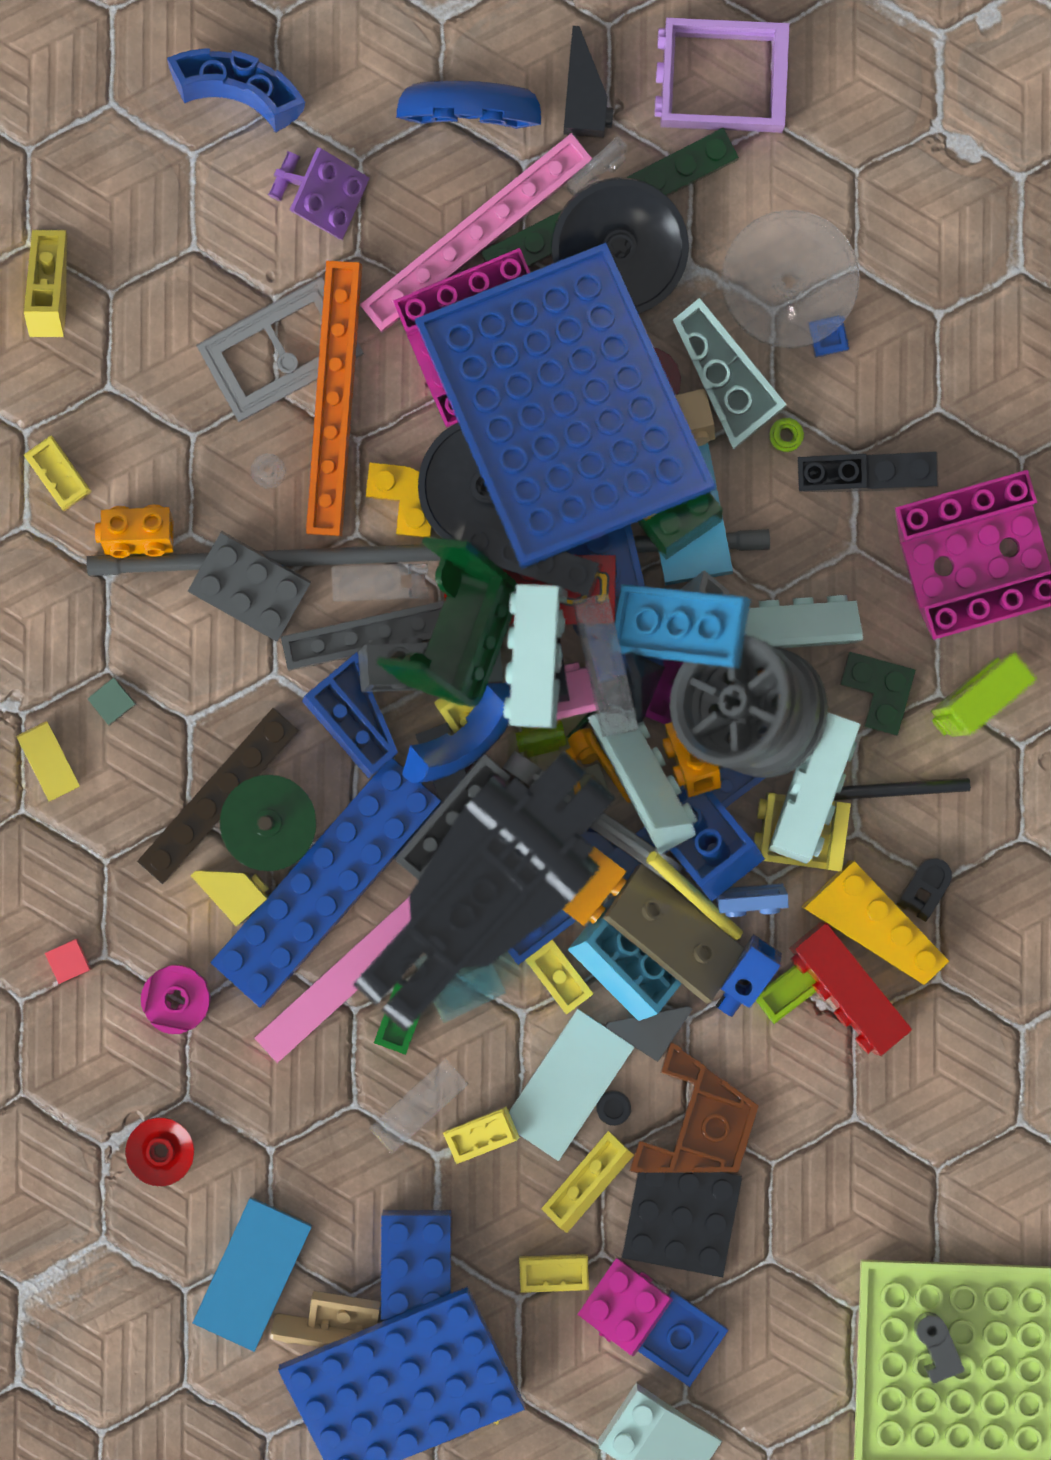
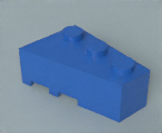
[302,652,398,779]

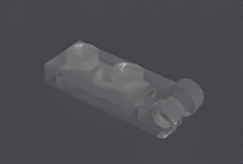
[332,564,429,602]

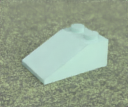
[598,1383,722,1460]

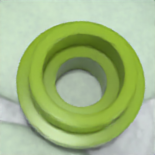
[769,418,804,452]

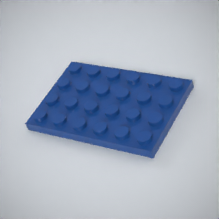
[278,1287,525,1460]

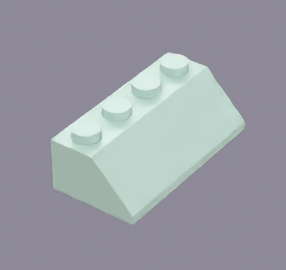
[745,595,863,648]
[588,711,697,854]

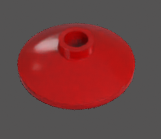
[125,1117,194,1186]

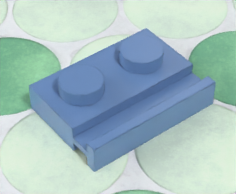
[716,883,789,917]

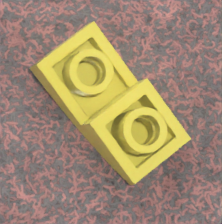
[16,721,80,802]

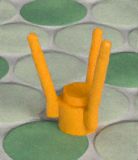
[565,728,631,803]

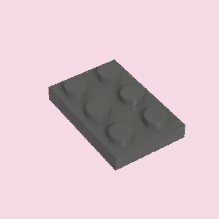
[188,531,311,642]

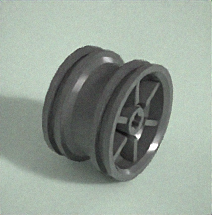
[670,635,828,778]

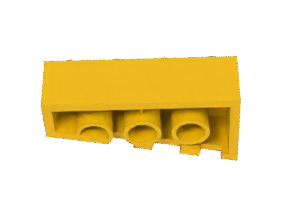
[801,860,949,985]

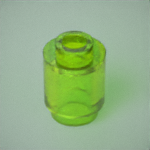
[515,719,567,758]

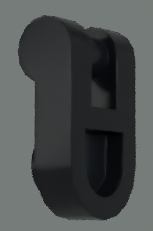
[896,858,952,922]

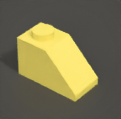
[190,870,269,927]

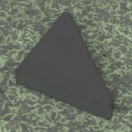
[605,1006,693,1062]

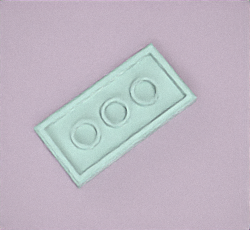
[509,1008,634,1161]

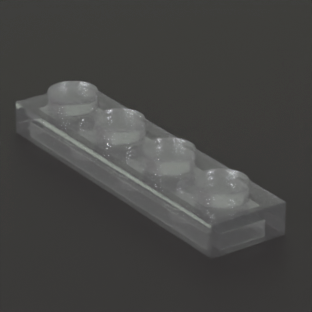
[573,594,638,737]

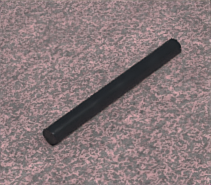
[833,778,971,800]

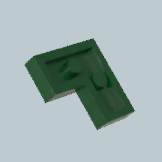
[840,652,916,736]

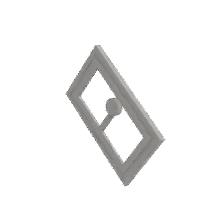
[196,277,364,422]

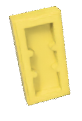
[24,435,92,512]
[443,1106,520,1164]
[519,1254,589,1293]

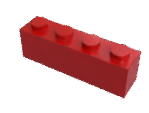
[789,922,912,1056]

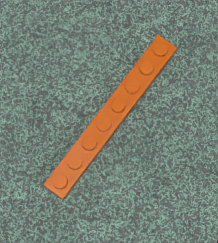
[306,261,362,537]

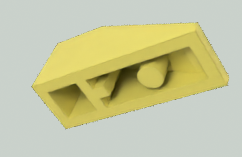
[24,230,67,337]

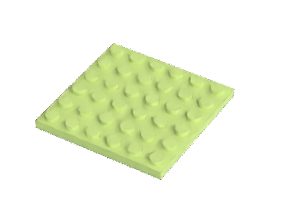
[854,1259,1051,1460]

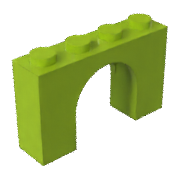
[931,653,1037,737]

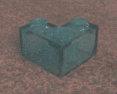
[415,954,506,1023]

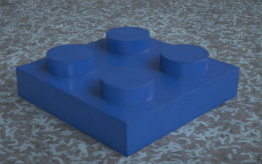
[638,1289,729,1387]

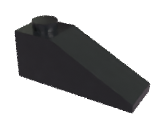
[563,26,614,138]

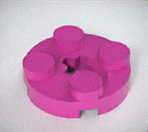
[141,965,211,1034]

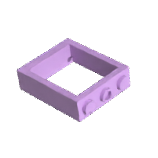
[654,18,790,133]

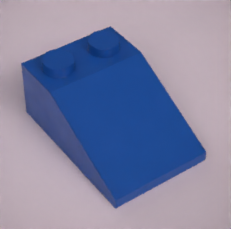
[669,785,765,902]

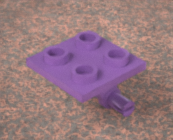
[268,147,370,240]

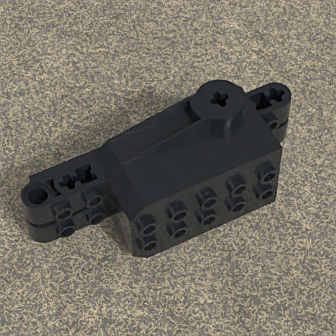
[353,751,616,1032]

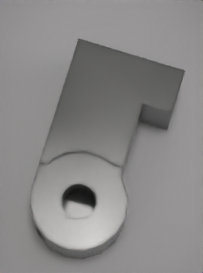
[914,1312,965,1384]

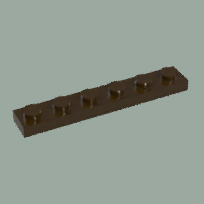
[137,708,299,884]

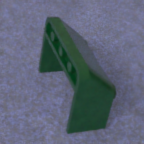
[376,537,518,707]

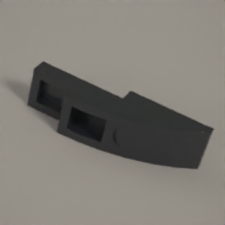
[798,451,939,492]

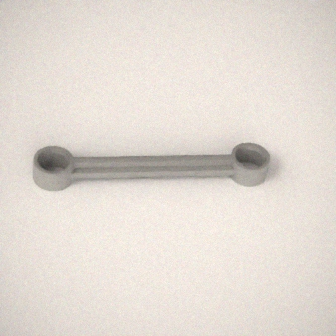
[503,750,683,884]

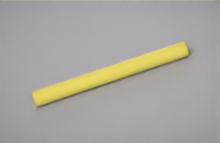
[646,851,743,941]

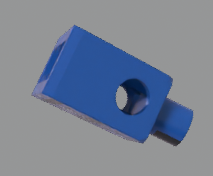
[716,934,782,1017]

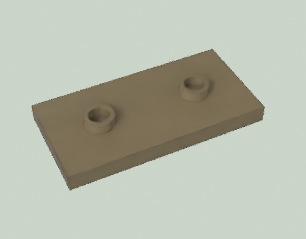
[603,864,745,1004]

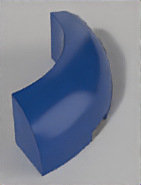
[167,48,305,133]
[396,81,541,129]
[402,683,511,783]

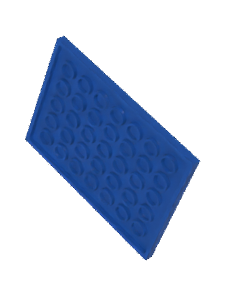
[415,243,716,568]

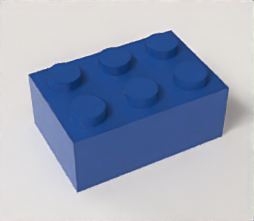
[381,1210,451,1320]

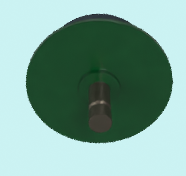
[220,775,316,871]

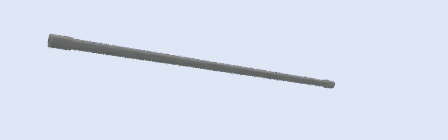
[87,529,770,576]

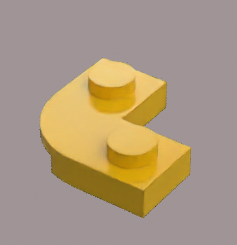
[366,462,432,538]

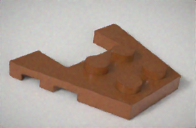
[629,1043,759,1173]

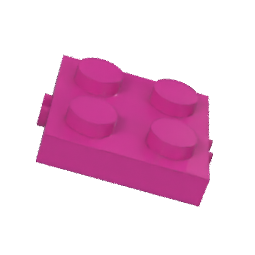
[577,1258,673,1356]

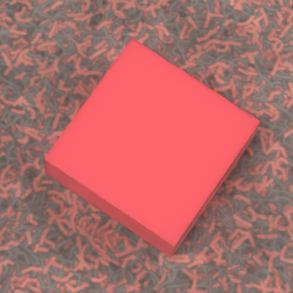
[45,939,92,984]

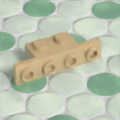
[270,1291,381,1348]

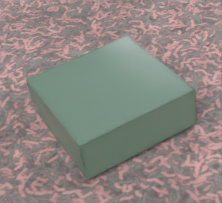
[87,677,136,725]

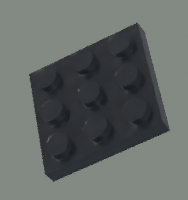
[622,1172,742,1278]

